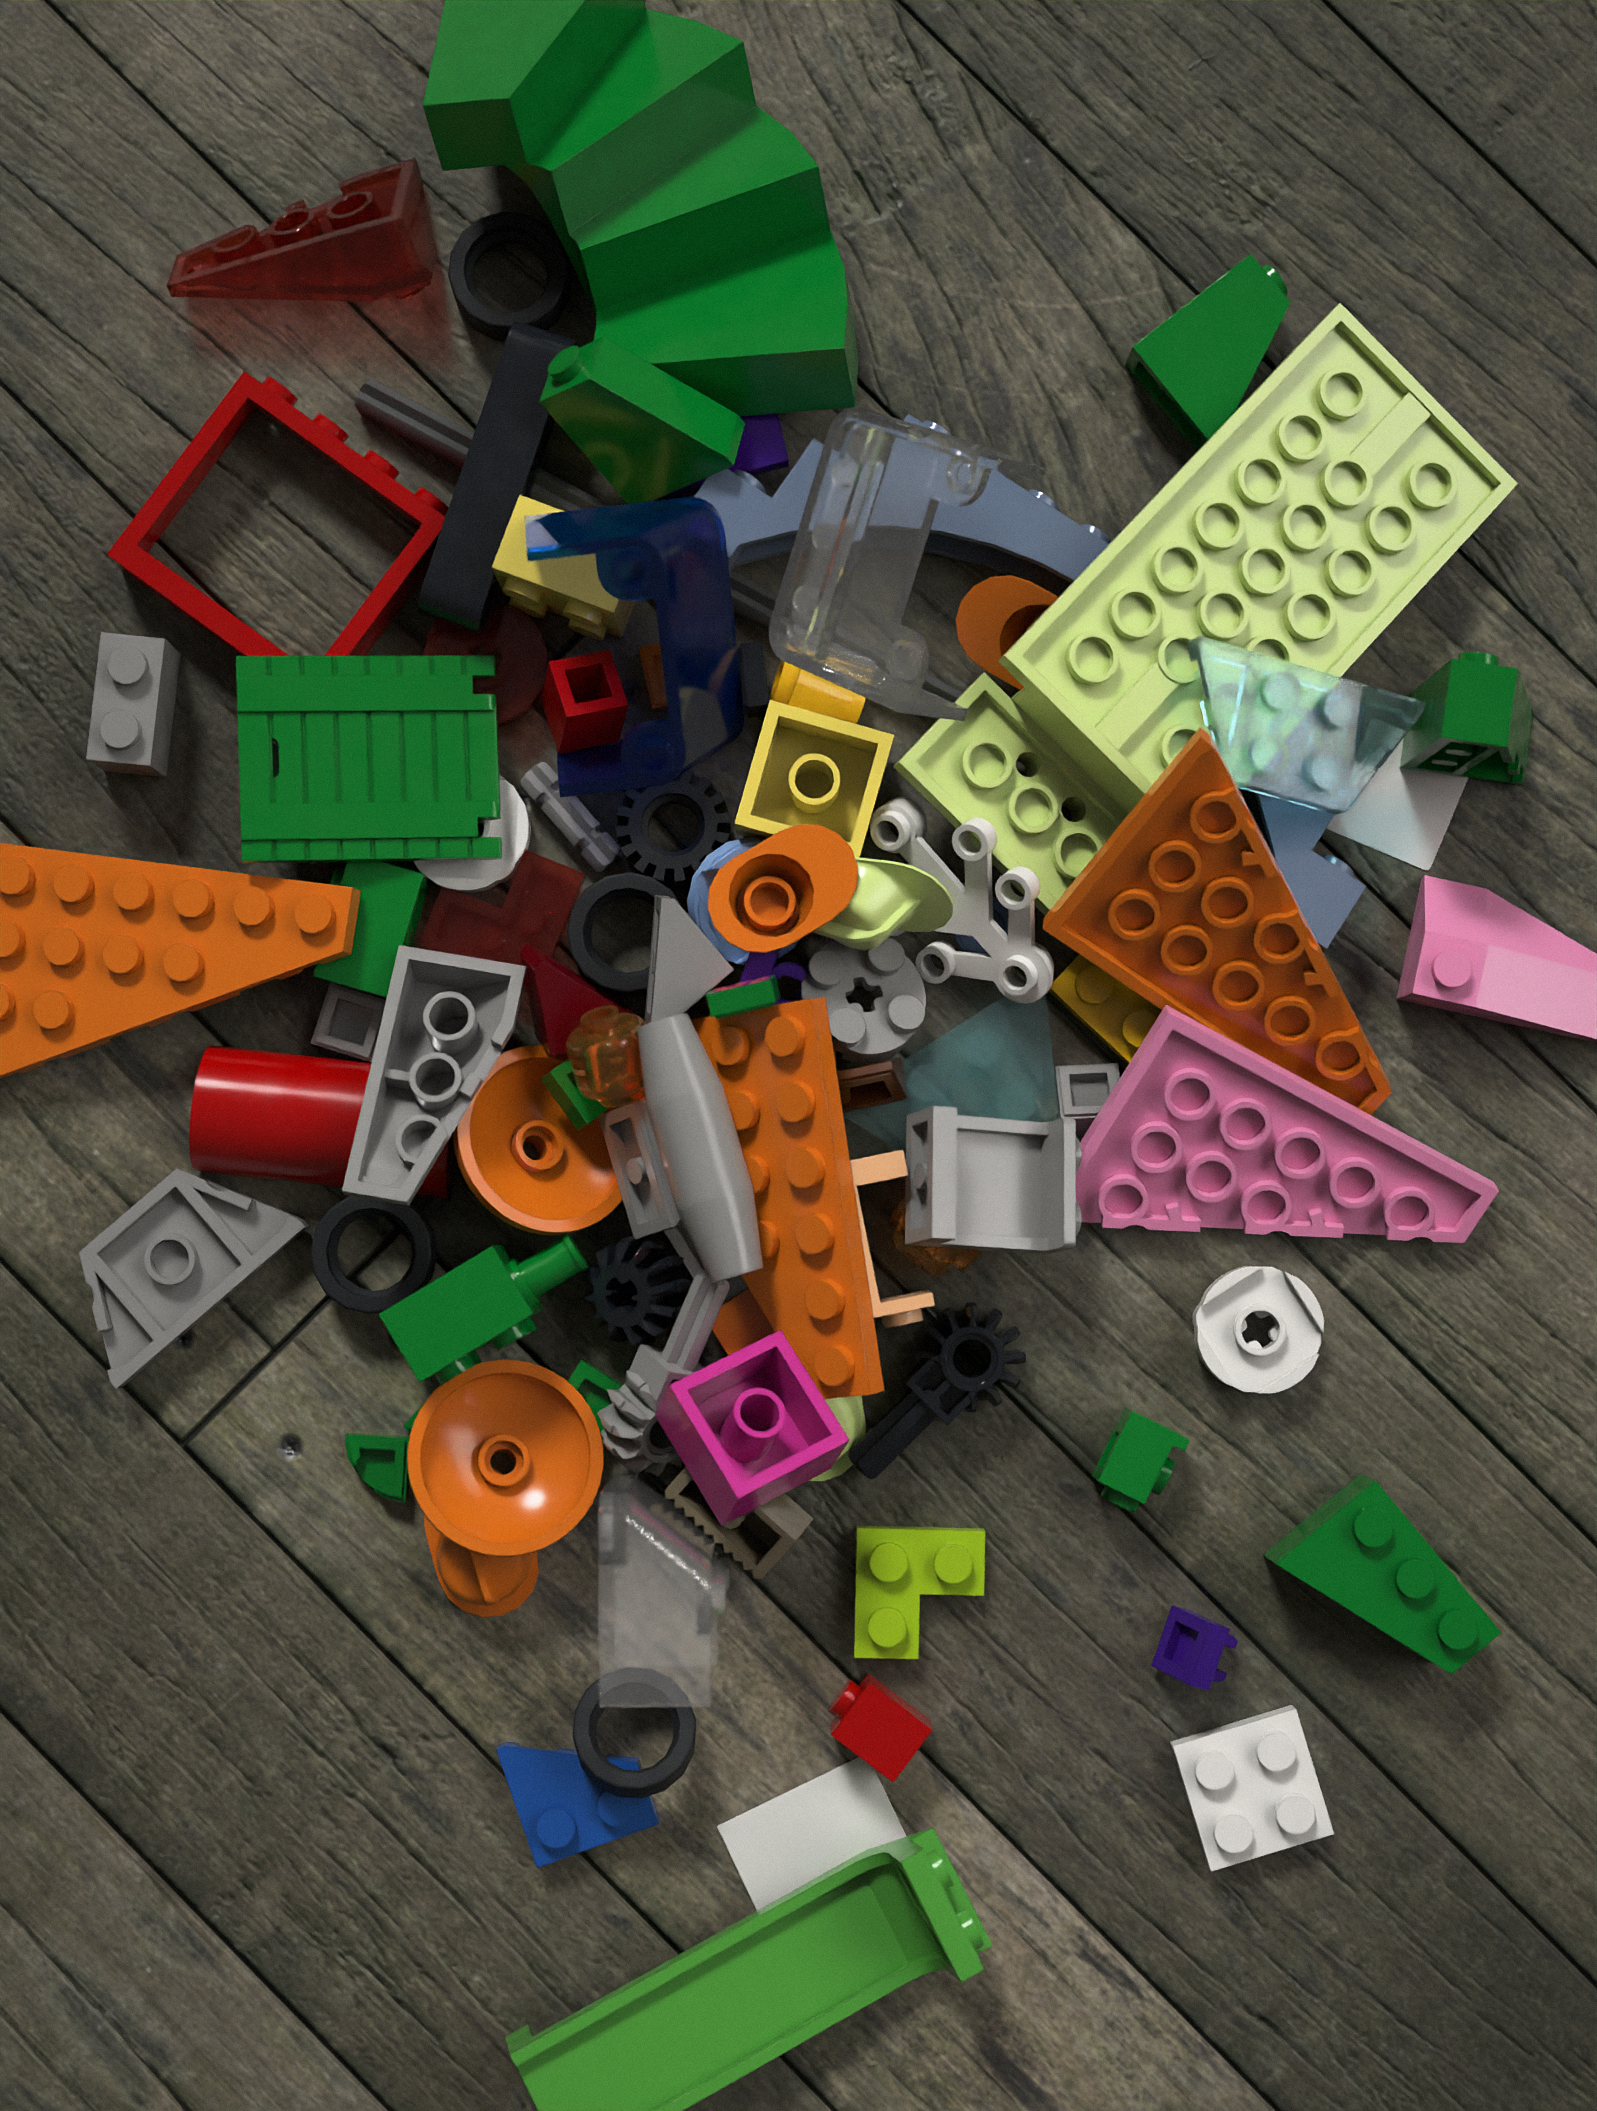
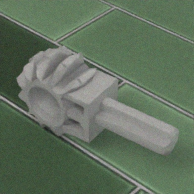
[597,1271,730,1477]

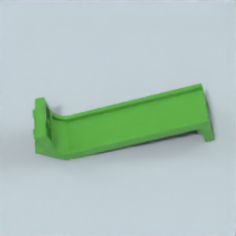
[505,1827,993,2111]

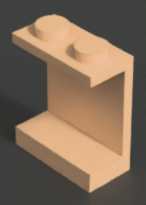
[850,1150,935,1328]

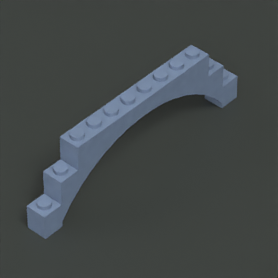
[673,413,1366,952]

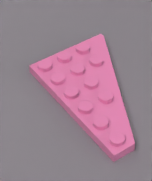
[1076,1005,1499,1243]

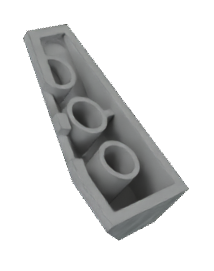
[342,945,527,1206]

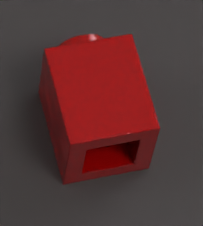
[541,650,629,754]
[828,1673,932,1783]

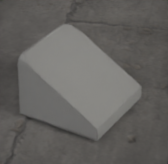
[1055,1063,1120,1141]

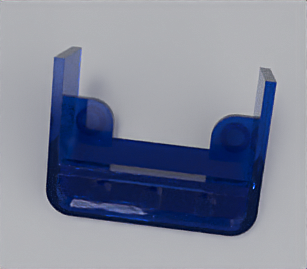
[525,497,744,797]

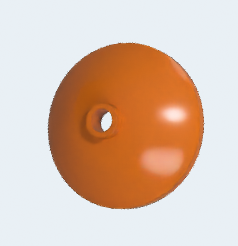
[453,1045,628,1235]
[407,1360,604,1557]

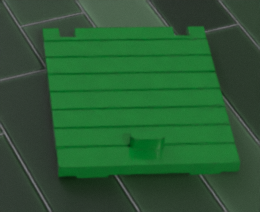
[236,655,502,863]

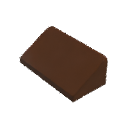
[837,1057,908,1113]

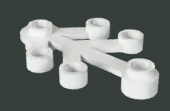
[870,797,1054,1004]

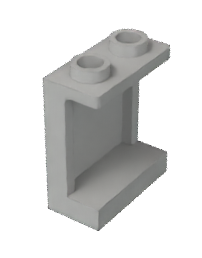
[905,1106,1082,1254]

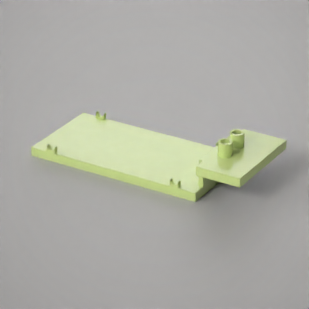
[893,303,1518,915]

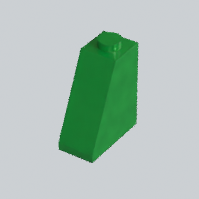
[1125,254,1291,452]
[540,336,745,509]

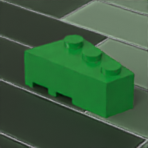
[1263,1473,1502,1675]

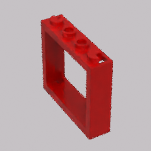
[107,371,449,656]

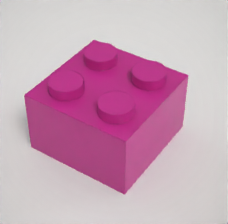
[655,1330,850,1526]

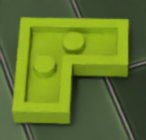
[854,1526,985,1659]

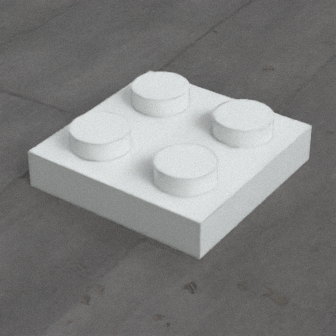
[1170,1705,1334,1872]

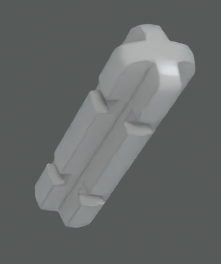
[520,762,622,873]

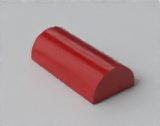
[189,1045,455,1200]

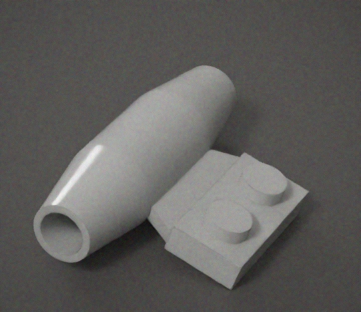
[598,1013,763,1283]

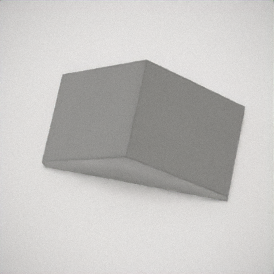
[644,895,734,1024]

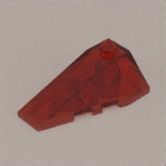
[166,158,437,302]

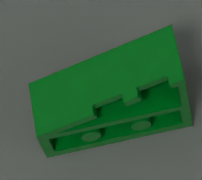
[1400,652,1534,786]

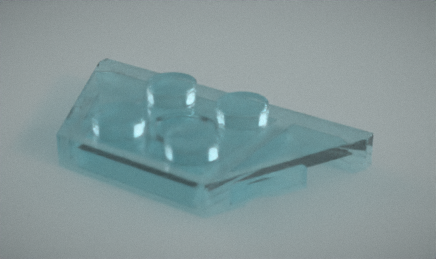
[1188,636,1426,815]
[843,994,1059,1154]

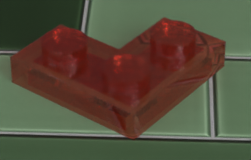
[418,850,586,988]

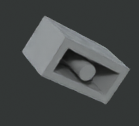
[86,632,181,777]

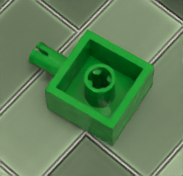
[379,1234,589,1385]

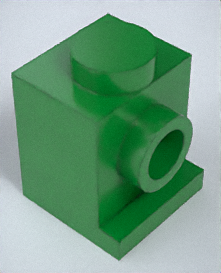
[1091,1407,1190,1513]

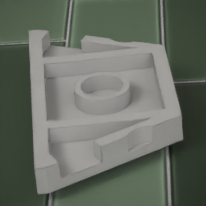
[79,1168,309,1389]

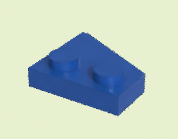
[496,1742,660,1868]

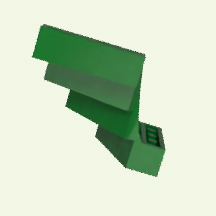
[422,0,858,416]

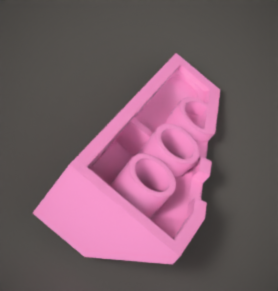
[1396,875,1597,1043]

